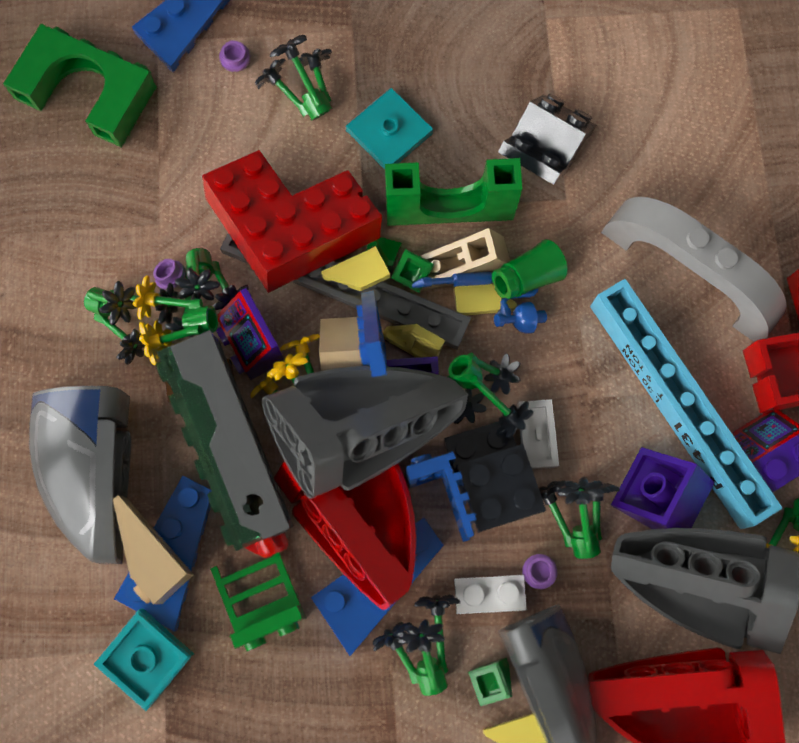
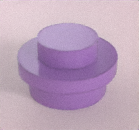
[219,41,250,72]
[153,259,185,290]
[522,554,557,589]

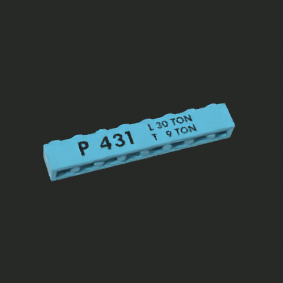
[590,279,783,529]

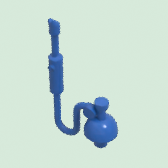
[412,271,547,334]

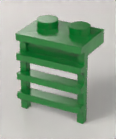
[210,552,306,652]

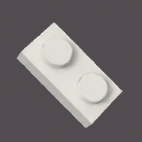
[517,399,559,469]
[454,575,527,614]

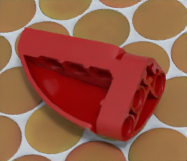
[274,462,416,610]
[588,647,786,743]

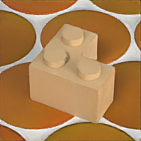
[319,317,369,371]

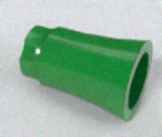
[492,239,568,299]

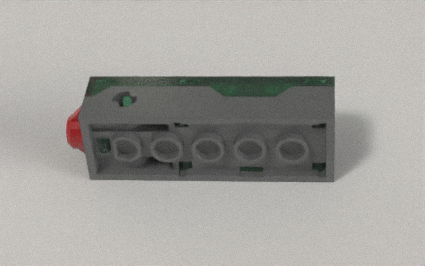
[156,331,294,558]

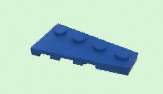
[132,0,230,73]
[356,290,387,377]
[114,476,214,631]
[311,517,444,656]

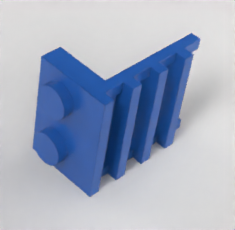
[406,452,477,542]

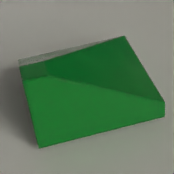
[366,237,402,273]
[391,249,434,293]
[468,657,513,706]

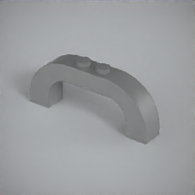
[601,197,787,342]

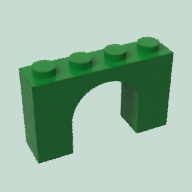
[3,24,157,147]
[385,158,523,226]

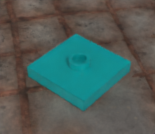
[346,88,433,169]
[93,608,194,711]

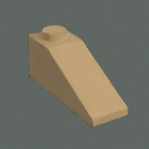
[410,228,510,293]
[113,495,194,604]

